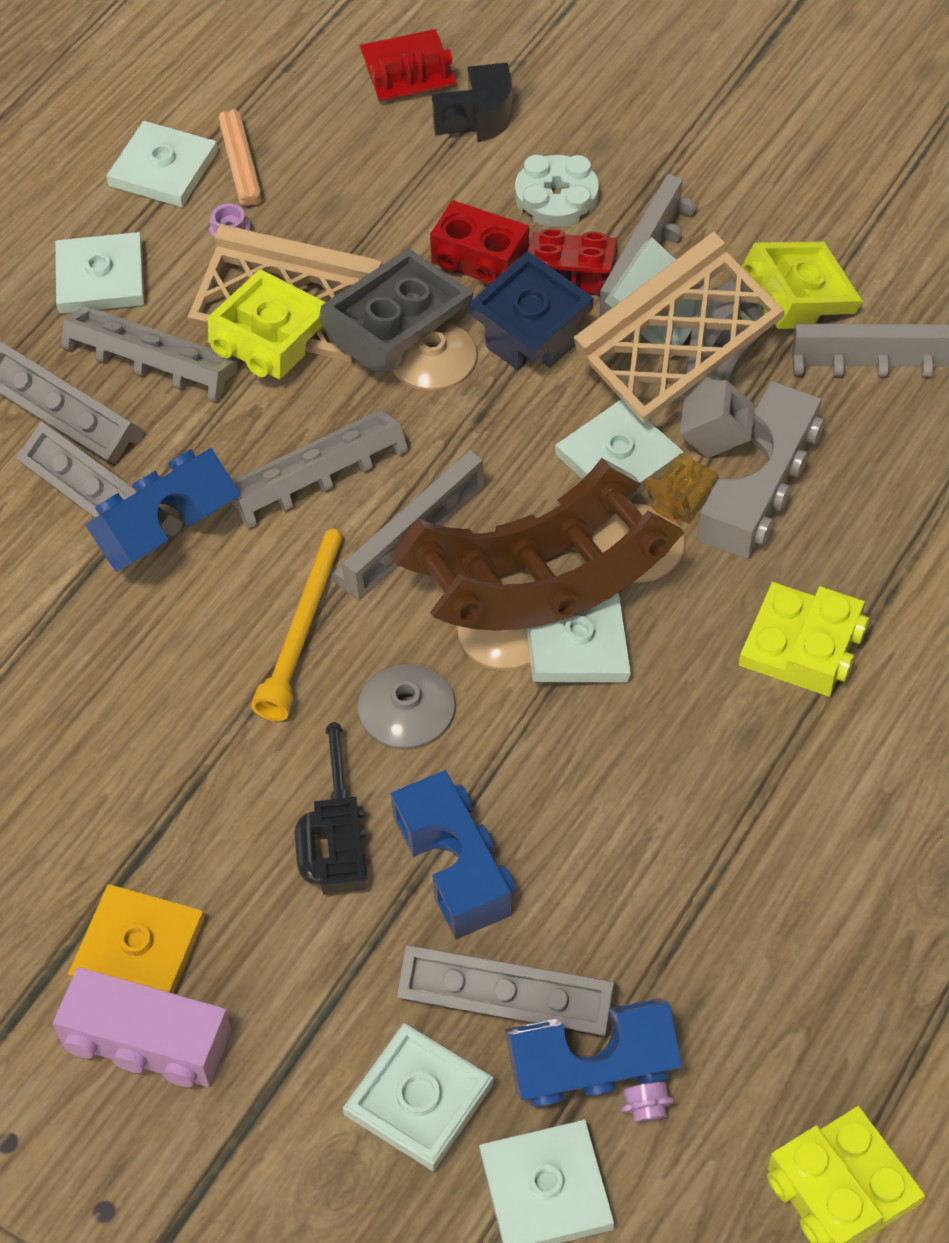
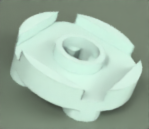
[515,155,599,228]

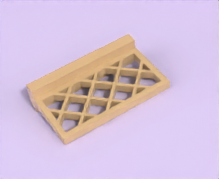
[187,224,382,362]
[574,232,784,423]

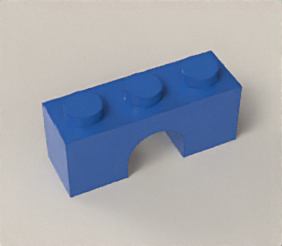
[85,448,241,572]
[391,770,516,940]
[504,998,682,1106]

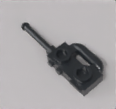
[294,722,368,894]

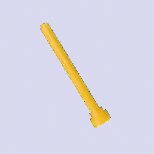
[251,528,342,721]

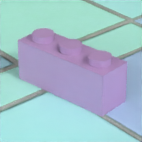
[52,967,232,1088]

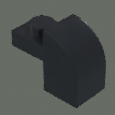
[431,62,512,142]

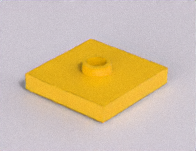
[68,884,205,994]

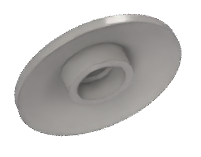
[358,664,455,750]

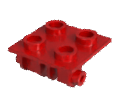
[359,29,456,101]
[528,228,617,294]

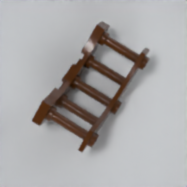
[390,458,684,631]

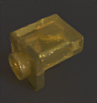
[644,453,720,524]

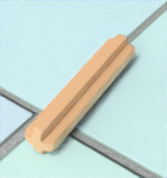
[219,109,262,207]

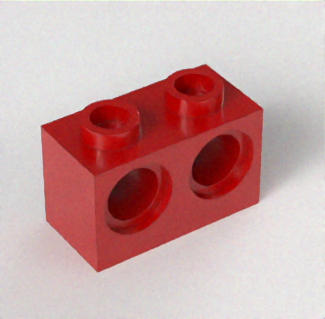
[430,200,530,284]

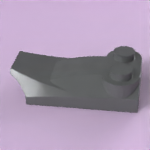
[319,248,473,372]

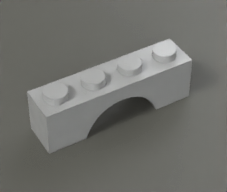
[680,279,764,458]
[697,381,825,560]

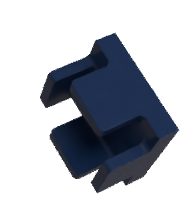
[469,251,594,369]

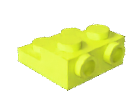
[741,241,863,329]
[208,269,326,380]
[738,582,870,697]
[767,1106,926,1243]

